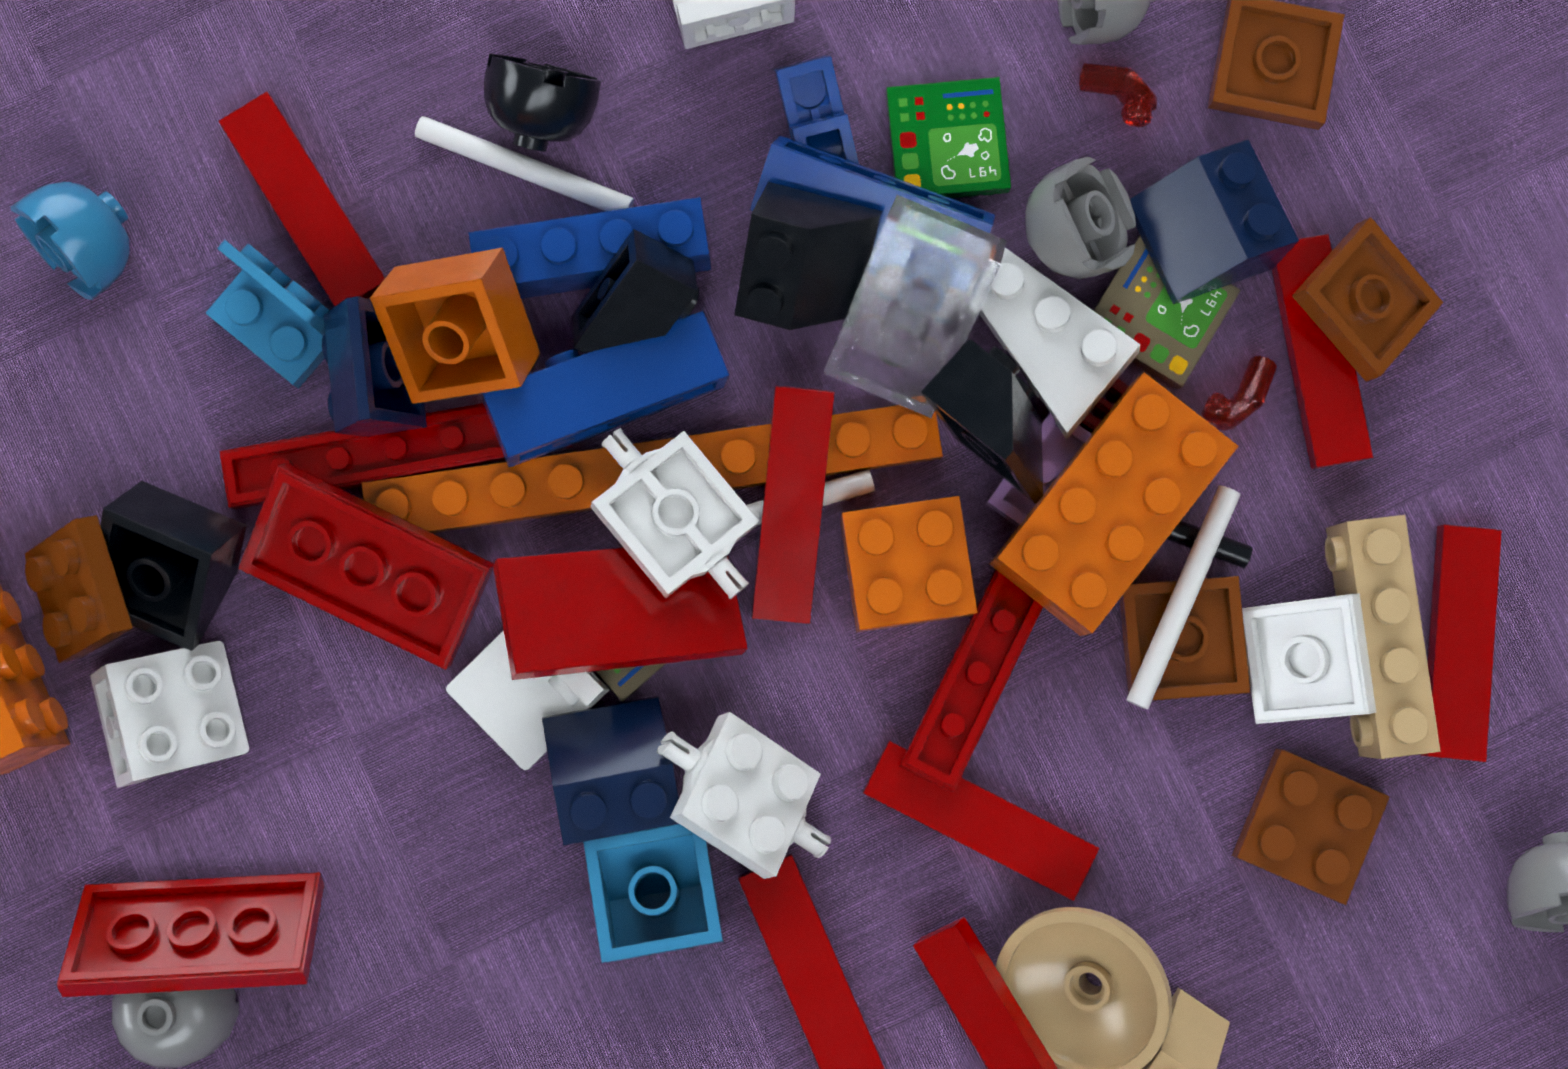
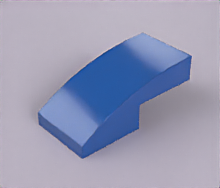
[774,55,859,164]

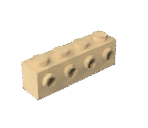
[1325,515,1441,759]

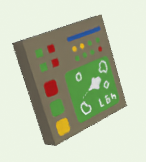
[1093,235,1241,390]

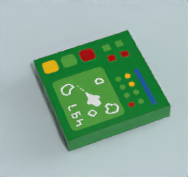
[885,77,1011,198]

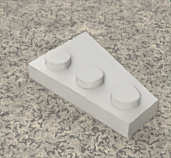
[967,246,1140,439]

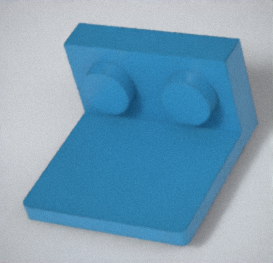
[206,240,330,389]

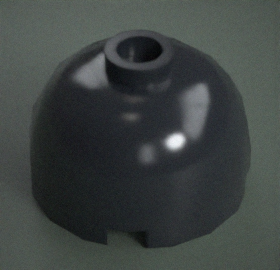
[484,53,602,152]

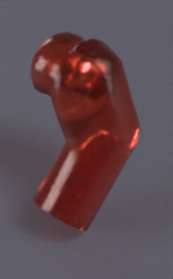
[1079,63,1157,127]
[1202,356,1277,431]

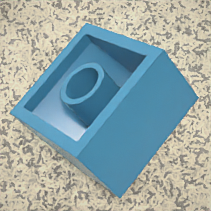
[583,824,724,963]

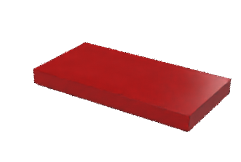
[238,463,494,670]
[493,548,748,680]
[56,872,324,997]

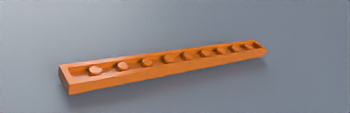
[361,401,943,533]

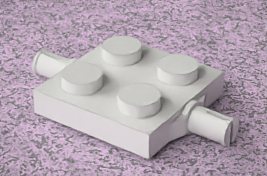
[590,428,759,599]
[657,712,831,879]

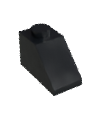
[572,229,699,353]

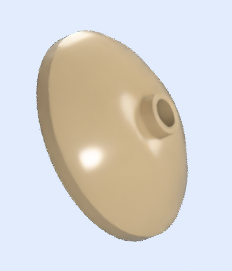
[995,907,1172,1069]

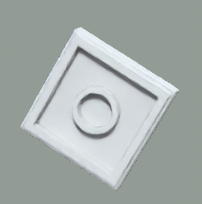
[1242,593,1376,724]

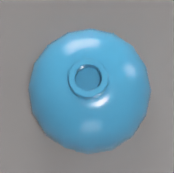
[10,182,130,300]

